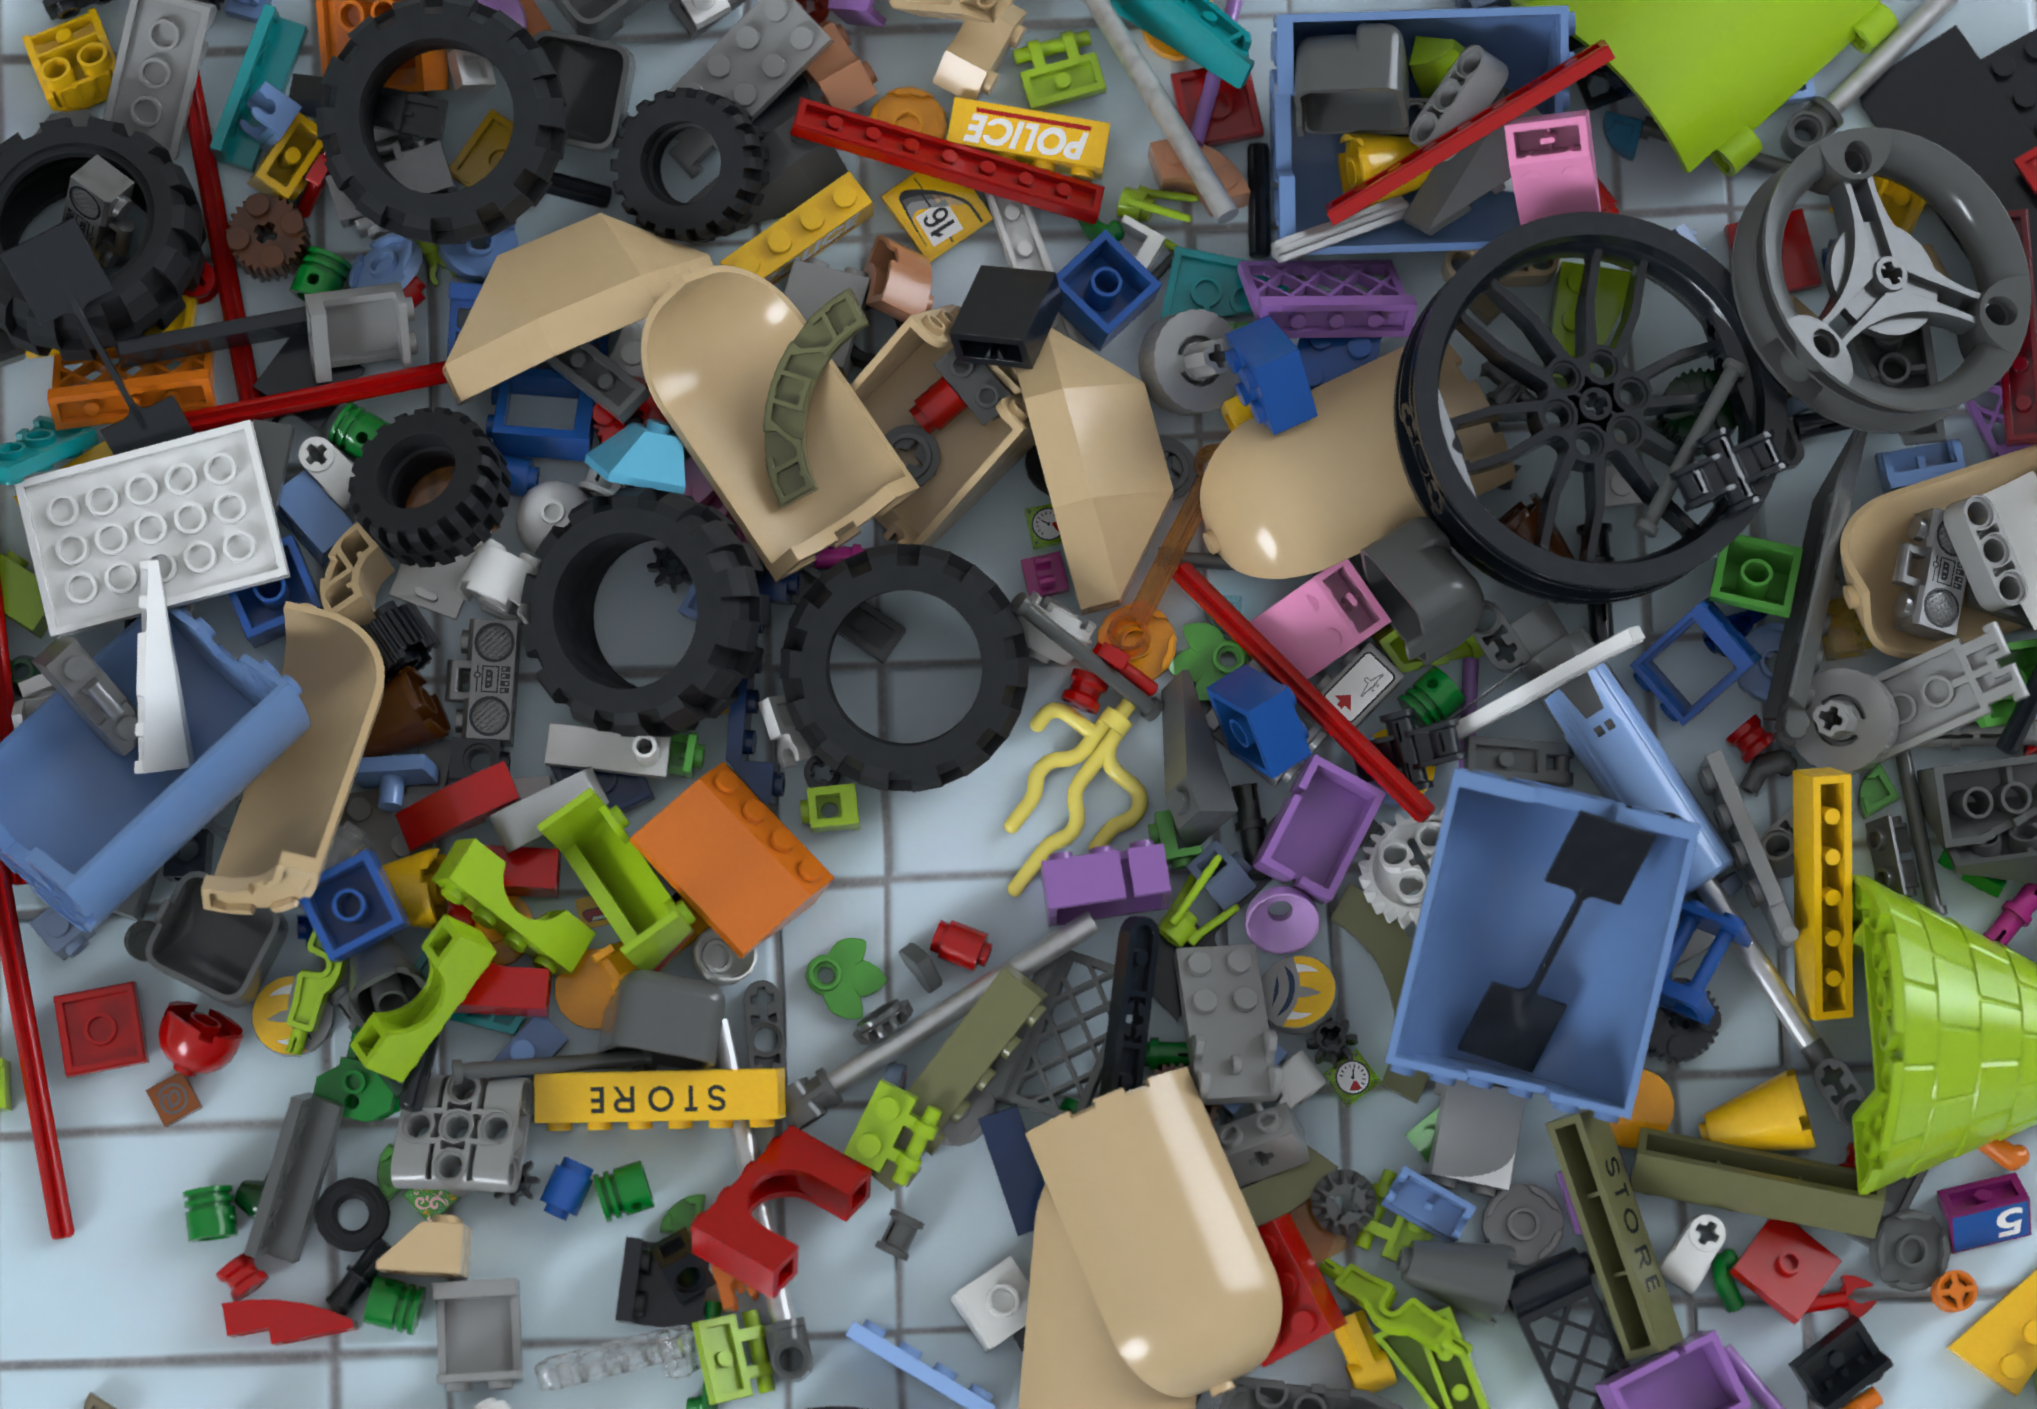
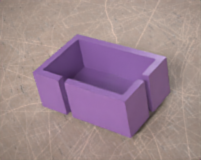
[1251,754,1386,905]
[1041,840,1171,927]
[1594,1330,1752,1409]

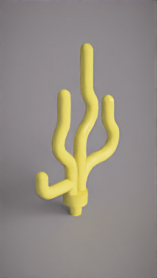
[1004,698,1148,897]

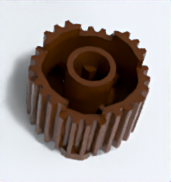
[226,193,311,283]

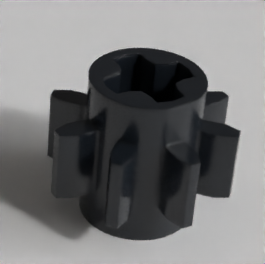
[647,547,692,593]
[1306,1017,1358,1069]
[494,1160,541,1206]

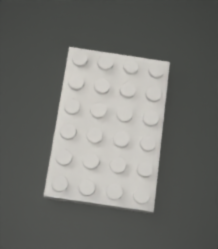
[14,420,291,639]

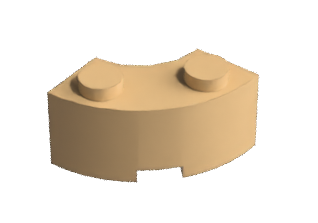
[932,3,1027,100]
[320,522,395,626]

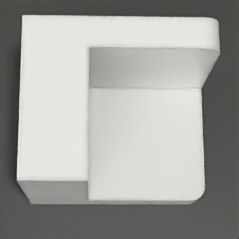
[1118,215,1166,272]

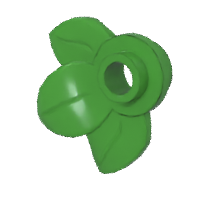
[1168,623,1248,701]
[805,938,887,1020]

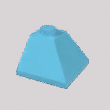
[584,419,686,495]

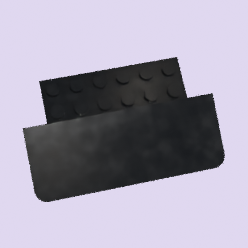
[1860,25,2037,310]

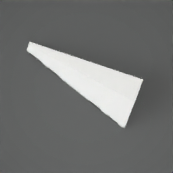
[134,560,195,774]

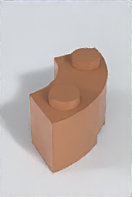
[802,19,878,111]
[1148,139,1251,217]
[864,235,934,323]

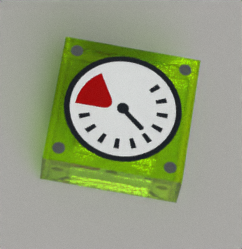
[1025,503,1062,550]
[1323,1049,1381,1107]

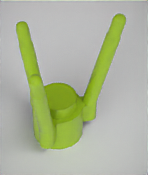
[1116,186,1199,253]
[1158,854,1240,948]

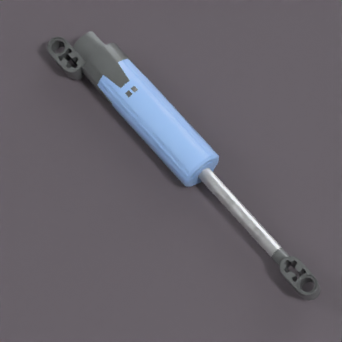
[1473,600,1868,1130]

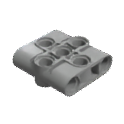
[391,1074,534,1197]

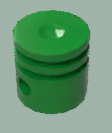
[289,246,352,302]
[328,402,391,459]
[1397,666,1466,728]
[593,1160,655,1222]
[183,1185,238,1242]
[364,1275,426,1335]

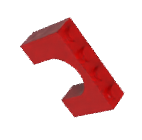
[447,845,561,1018]
[690,1125,872,1299]

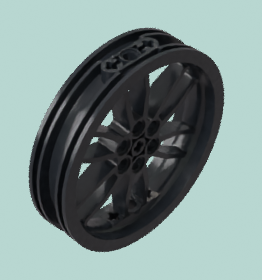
[1393,212,1788,605]

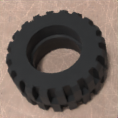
[610,87,770,243]
[348,407,511,568]

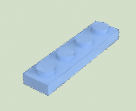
[845,1319,997,1409]

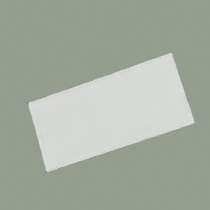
[1983,471,2037,631]

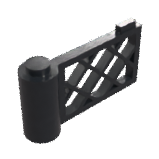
[1507,1247,1630,1409]

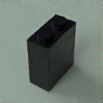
[949,265,1063,369]

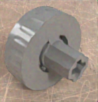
[1139,309,1240,416]
[1794,668,1899,774]

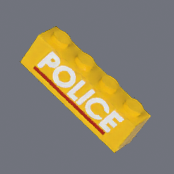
[947,97,1111,182]
[720,171,874,285]

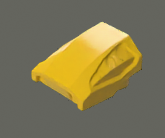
[22,7,116,112]

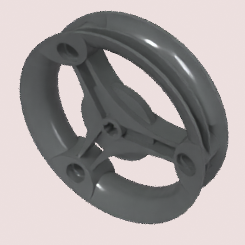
[1731,127,2031,434]

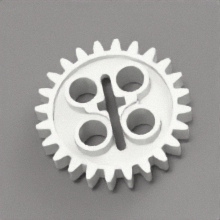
[1358,807,1445,929]

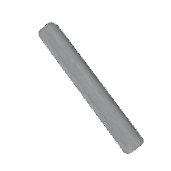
[1271,196,1410,263]

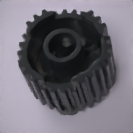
[359,601,441,685]
[1647,978,1721,1064]

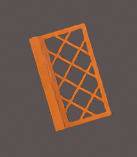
[47,348,217,430]

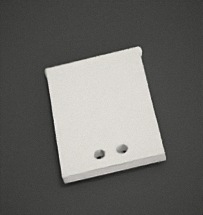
[389,500,496,621]

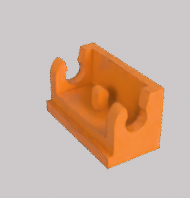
[711,1265,759,1314]

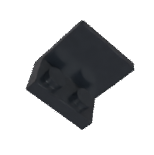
[615,1237,710,1331]

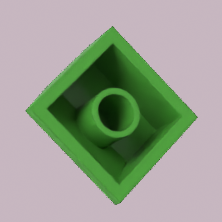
[1709,534,1803,618]

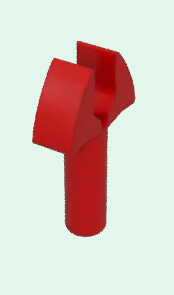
[296,152,330,218]
[1092,642,1158,697]
[1804,1275,1877,1318]

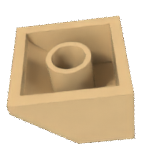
[376,1214,472,1279]

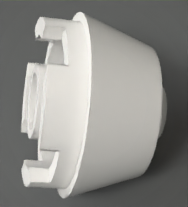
[1019,591,1096,665]

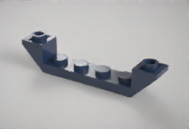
[726,571,800,805]

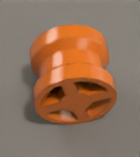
[1930,1270,1977,1313]

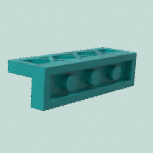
[209,4,308,173]

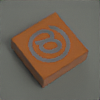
[146,1073,203,1127]

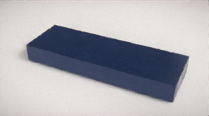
[978,1105,1044,1236]

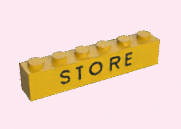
[534,1068,786,1131]

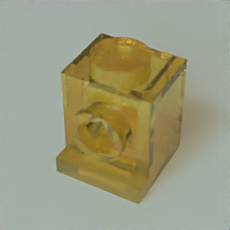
[1821,597,1873,662]

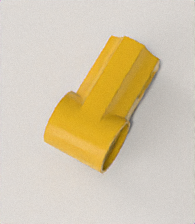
[1333,1309,1398,1394]

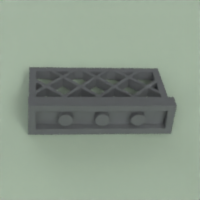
[987,950,1127,1118]

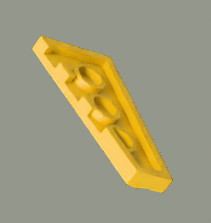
[1946,1268,2037,1396]

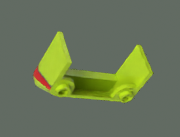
[536,787,696,972]

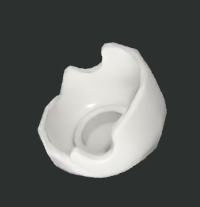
[691,927,758,986]

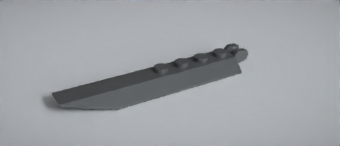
[1763,429,1867,749]

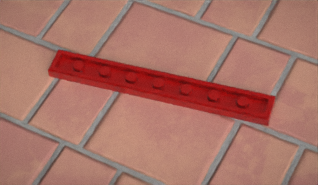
[1325,39,1616,226]
[790,97,1105,225]

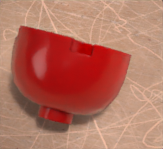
[158,1001,244,1077]

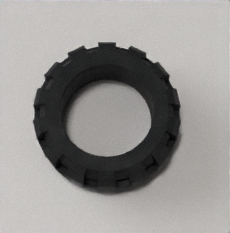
[316,0,568,245]
[520,487,770,737]
[780,543,1029,792]

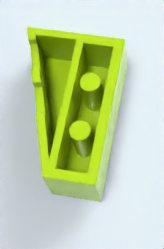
[1543,261,1631,389]
[1372,1306,1491,1409]

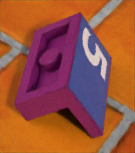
[1937,1172,2031,1254]

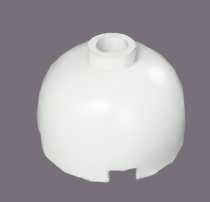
[516,480,589,557]

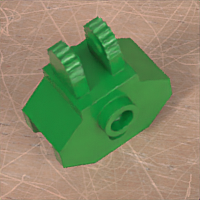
[313,1025,402,1122]

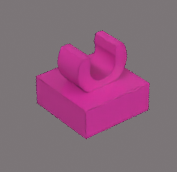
[1021,551,1069,598]

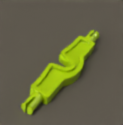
[285,930,347,1056]
[1318,1257,1473,1360]

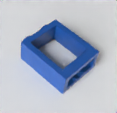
[486,368,596,461]
[1629,597,1762,726]

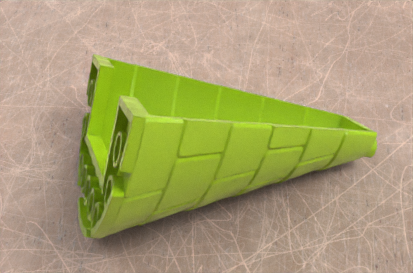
[1852,875,2037,1195]

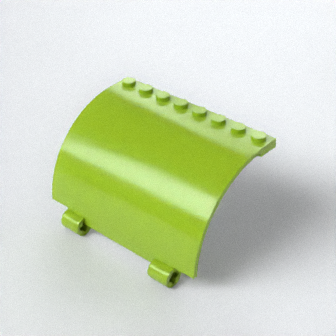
[1510,0,1898,177]

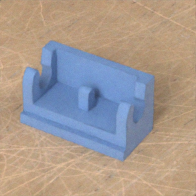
[238,81,302,153]
[1874,439,1967,494]
[277,469,354,567]
[1380,1165,1477,1242]

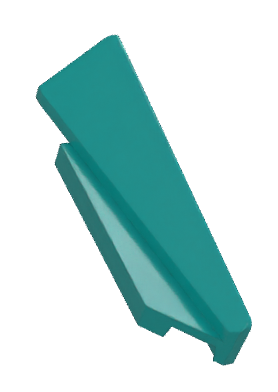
[1110,0,1255,89]

